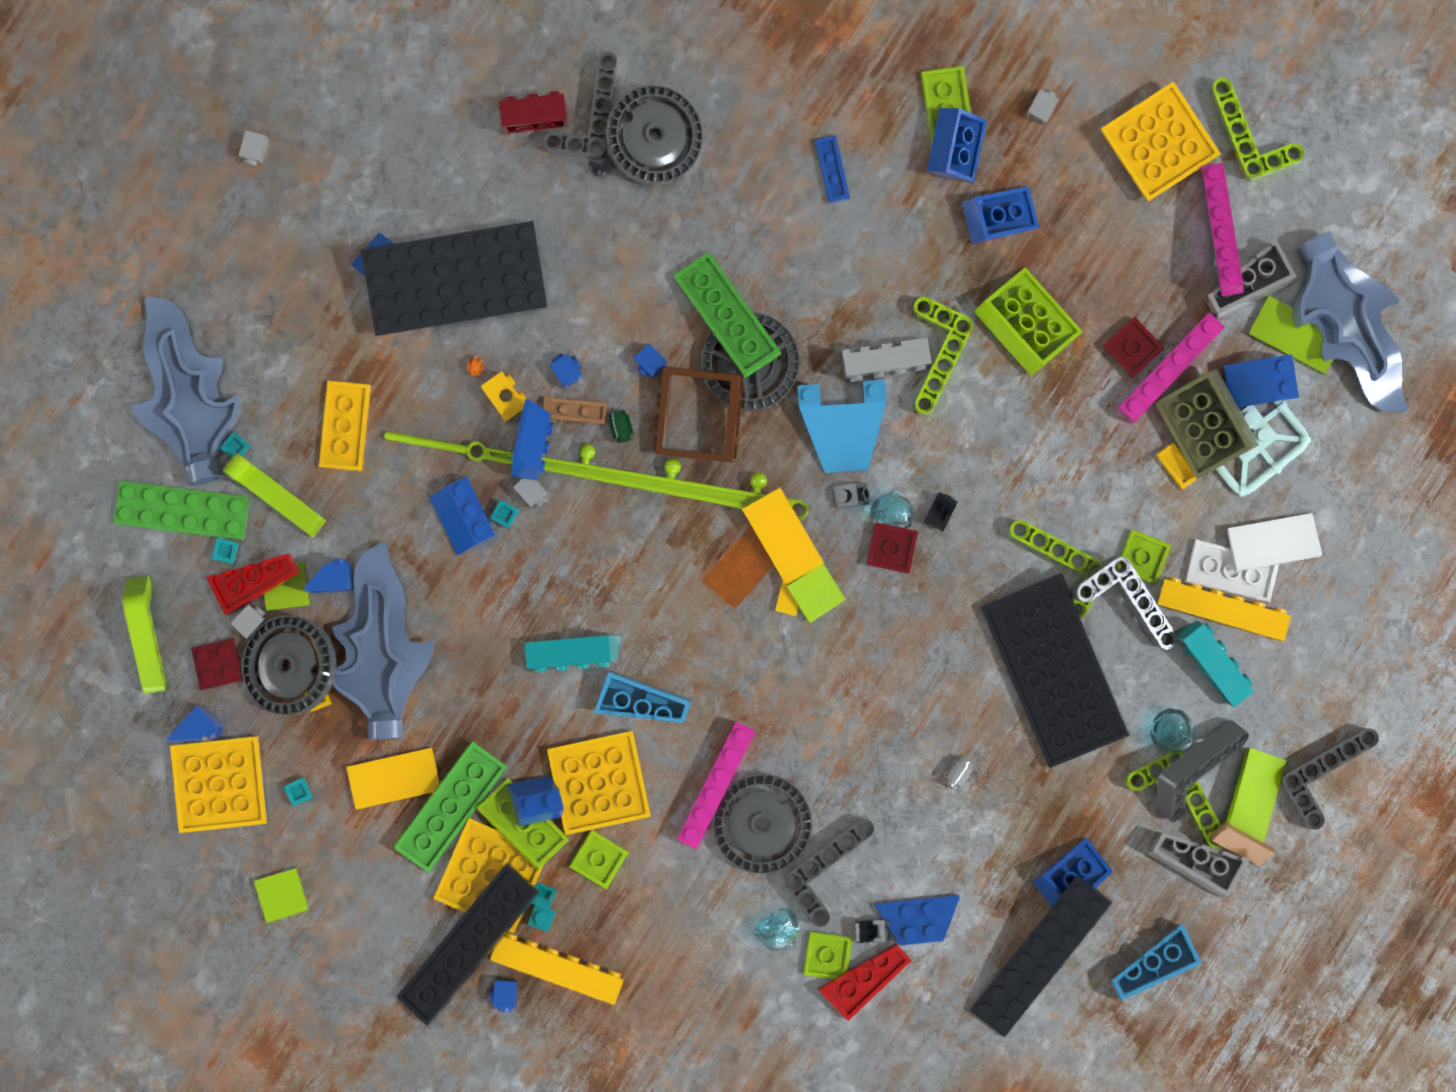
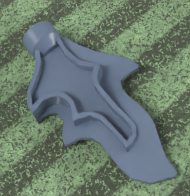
[1292,231,1408,413]
[131,296,241,486]
[332,542,434,740]

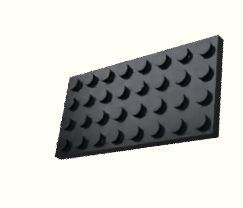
[360,221,548,336]
[981,573,1131,769]

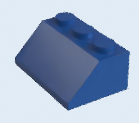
[927,108,987,183]
[512,399,554,481]
[429,476,497,556]
[167,706,226,742]

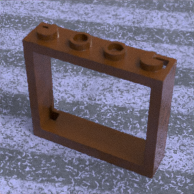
[653,367,744,463]

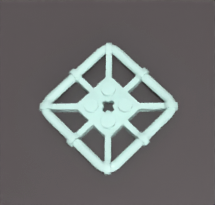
[1216,401,1311,497]

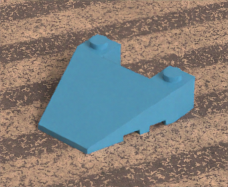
[797,380,886,473]

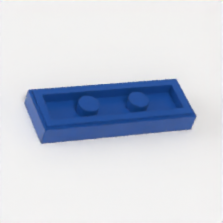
[815,135,850,204]

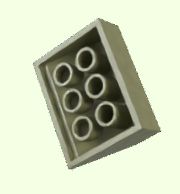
[1155,369,1259,479]

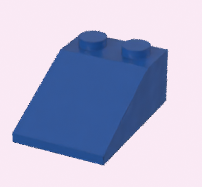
[962,186,1039,245]
[1223,354,1299,408]
[1032,837,1113,907]

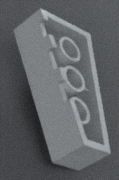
[1206,239,1296,320]
[841,338,932,383]
[1148,833,1250,899]

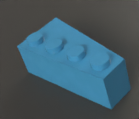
[594,670,693,723]
[1111,924,1202,1002]

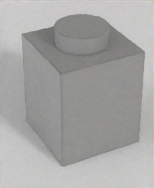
[1026,89,1059,125]
[239,130,269,166]
[513,478,548,508]
[230,604,267,639]

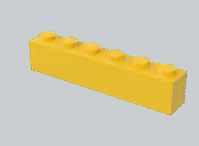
[1156,577,1291,642]
[490,932,624,1005]

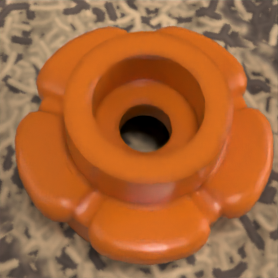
[467,356,484,377]

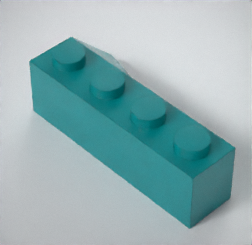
[1174,621,1254,707]
[525,635,621,673]

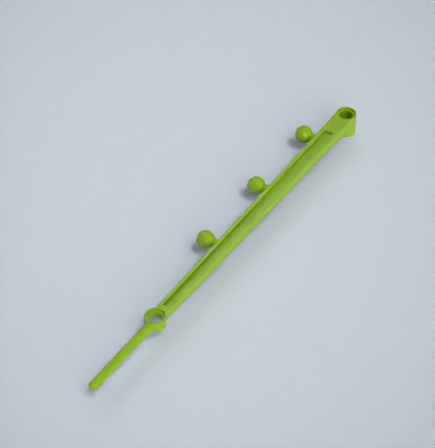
[384,431,808,521]

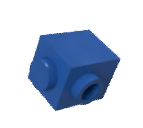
[634,343,668,379]
[550,353,583,389]
[489,979,518,1012]

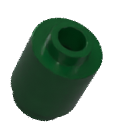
[608,410,634,443]

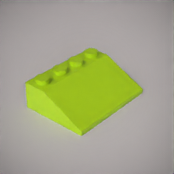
[974,267,1083,377]

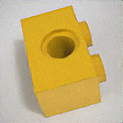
[481,371,527,423]

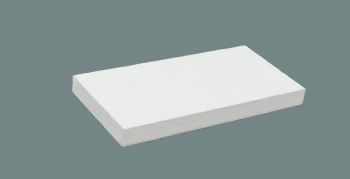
[1227,513,1322,572]
[1184,539,1279,603]

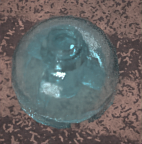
[869,490,914,528]
[1150,708,1196,753]
[755,908,800,950]

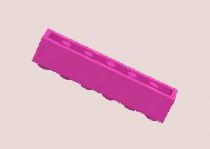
[1202,163,1243,296]
[1117,312,1225,424]
[677,721,756,849]

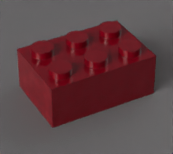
[499,91,569,135]

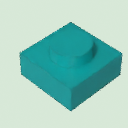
[220,432,251,458]
[490,500,520,529]
[212,538,239,564]
[284,777,313,807]
[531,883,557,910]
[528,905,556,932]

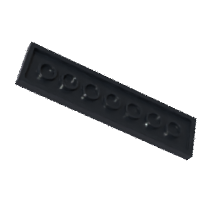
[396,863,540,1026]
[970,874,1113,1038]

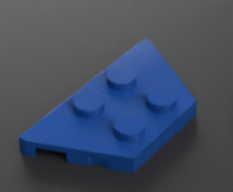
[875,895,960,946]

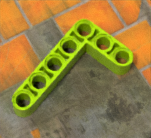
[1210,78,1304,181]
[913,297,973,416]
[223,453,327,538]
[1009,520,1104,618]
[123,575,167,694]
[1125,751,1223,849]

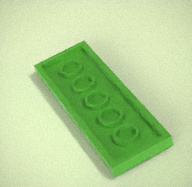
[673,252,781,378]
[114,481,250,541]
[393,740,507,873]

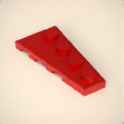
[206,553,301,615]
[817,943,912,1021]

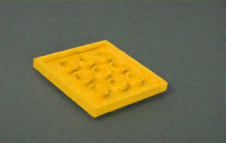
[1100,81,1221,202]
[547,731,651,835]
[170,736,267,833]
[433,818,544,934]

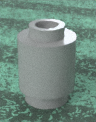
[943,756,973,790]

